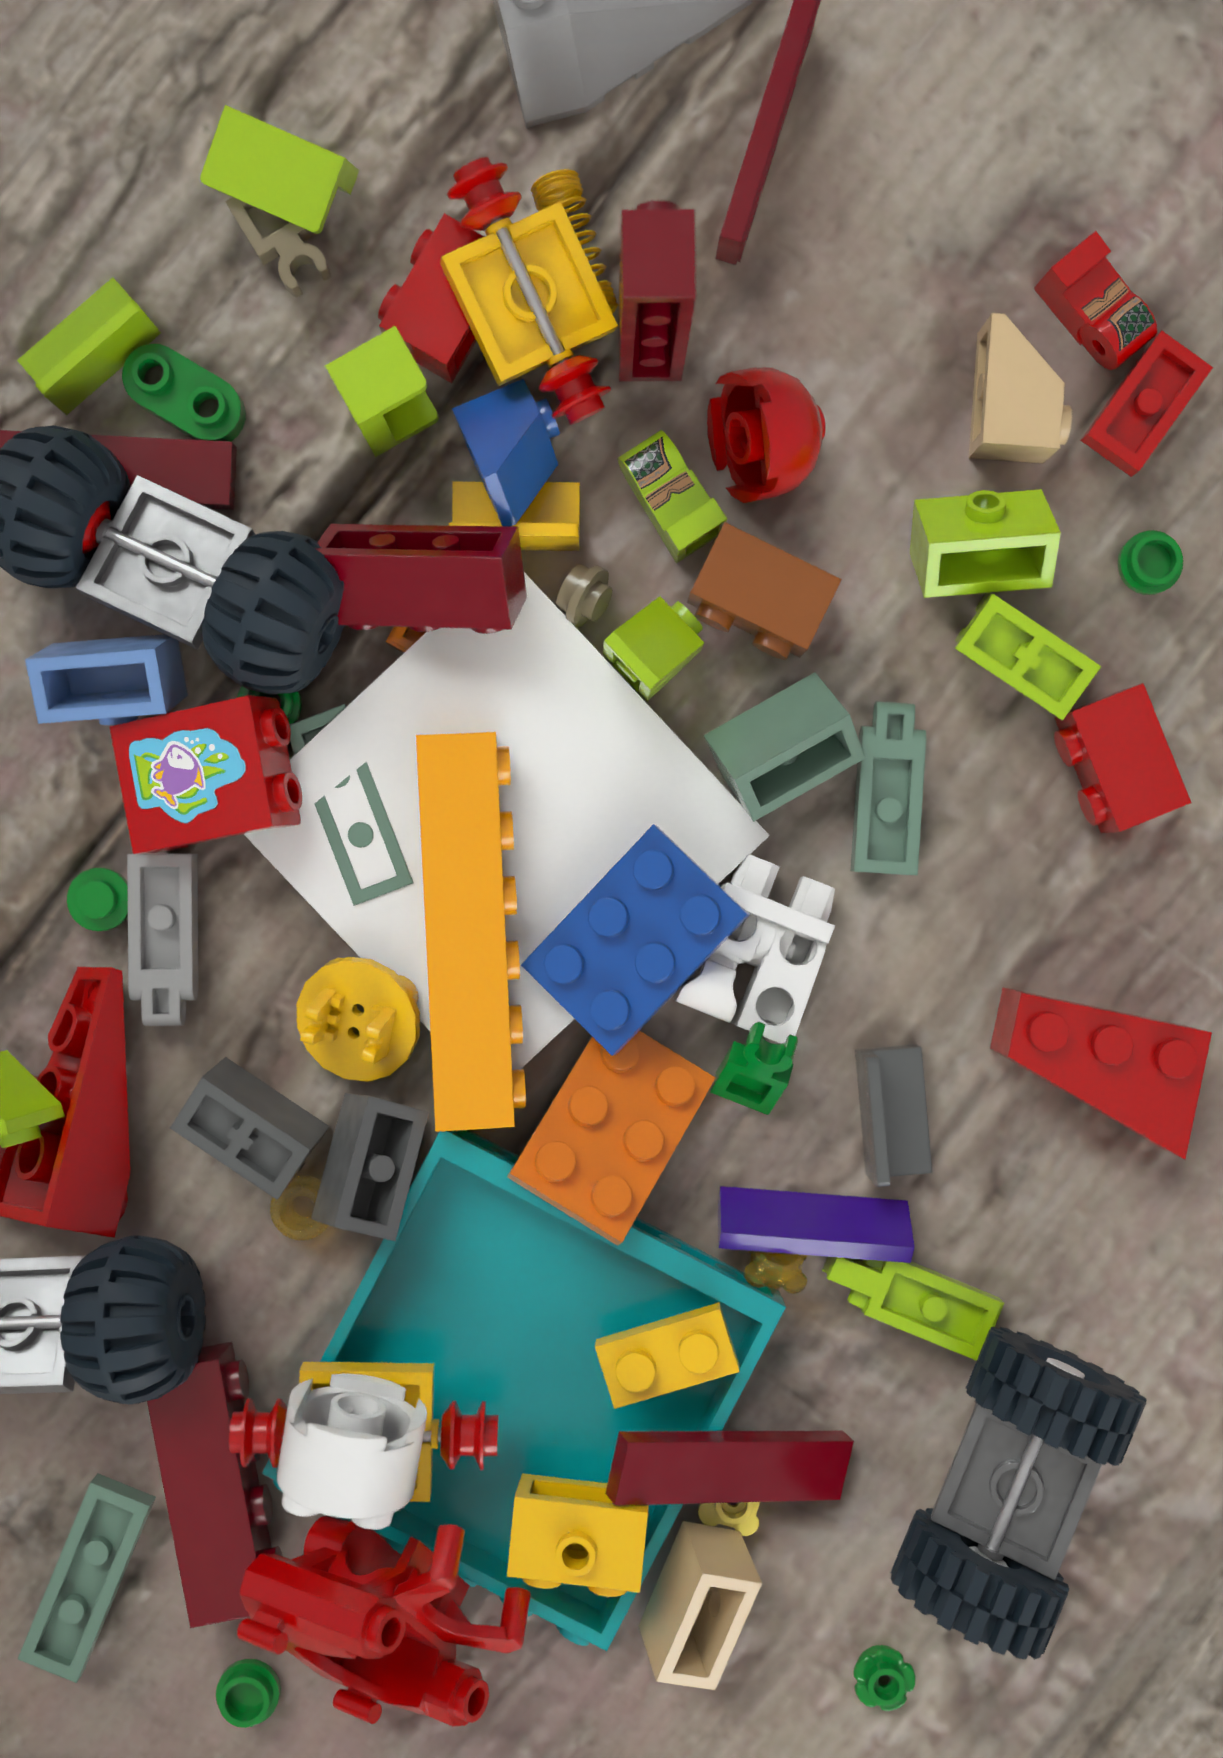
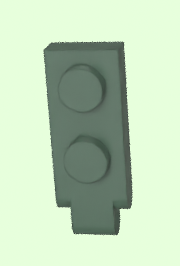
[850,701,926,876]

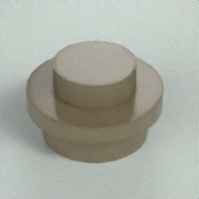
[556,564,613,627]

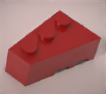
[990,987,1212,1160]

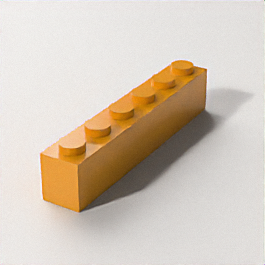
[416,732,526,1132]

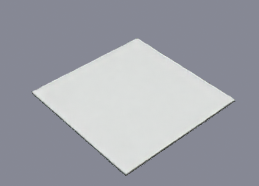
[244,572,770,1069]

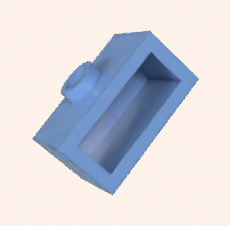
[25,634,188,725]

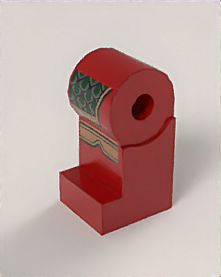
[1033,231,1157,370]

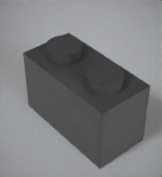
[311,1093,429,1241]

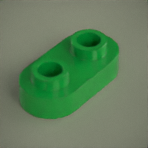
[122,344,246,442]

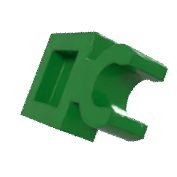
[710,1022,798,1115]

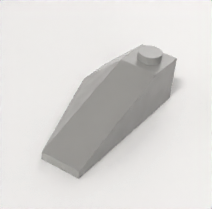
[493,0,753,128]

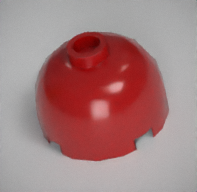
[707,367,826,503]

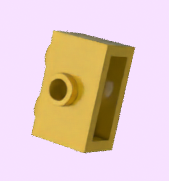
[507,1473,649,1597]

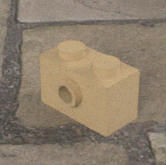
[639,1521,762,1690]

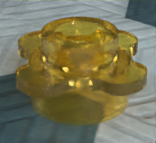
[744,1251,808,1294]

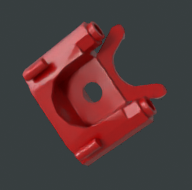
[237,1515,531,1727]

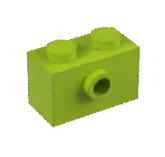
[910,489,1061,598]

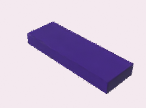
[718,1186,915,1263]

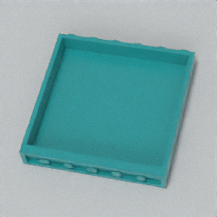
[262,1130,786,1651]

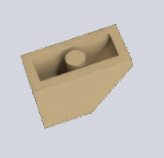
[969,313,1072,464]

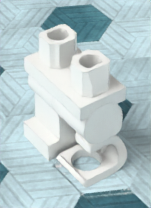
[673,855,835,1044]

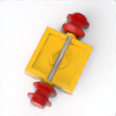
[440,157,618,425]
[229,1362,499,1502]

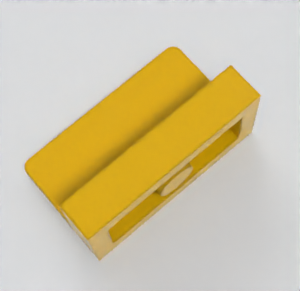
[448,481,580,551]

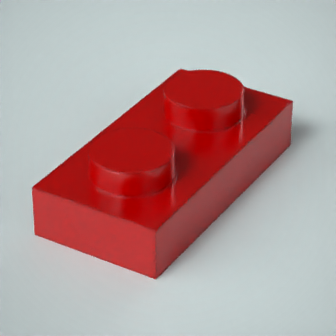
[1080,330,1213,477]

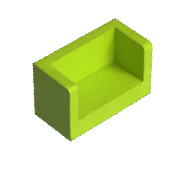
[325,326,439,457]

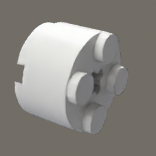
[277,1373,427,1529]

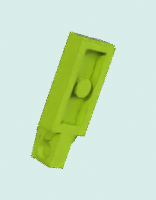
[822,1257,1004,1361]

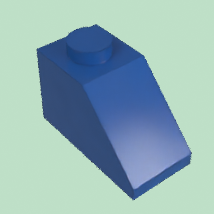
[452,379,560,526]

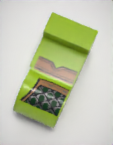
[617,430,728,564]

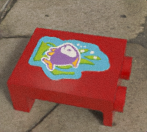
[109,695,303,854]

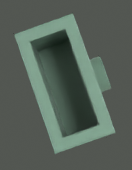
[703,672,865,822]

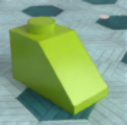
[603,596,704,703]

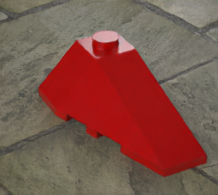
[0,967,130,1238]

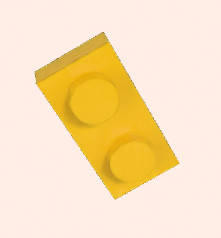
[595,1302,740,1409]

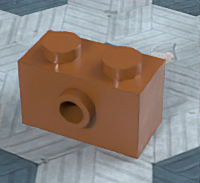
[687,522,842,660]

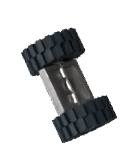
[890,1327,1147,1659]

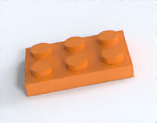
[507,1030,716,1246]

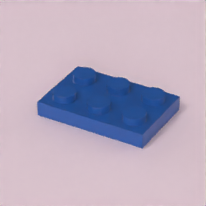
[521,824,750,1056]

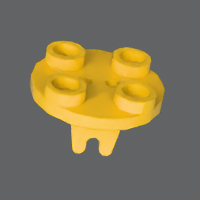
[296,957,420,1082]

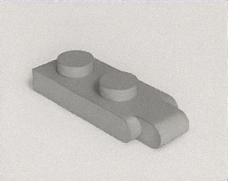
[127,854,199,1026]

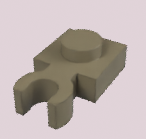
[225,197,331,298]

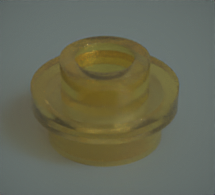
[270,1175,329,1240]

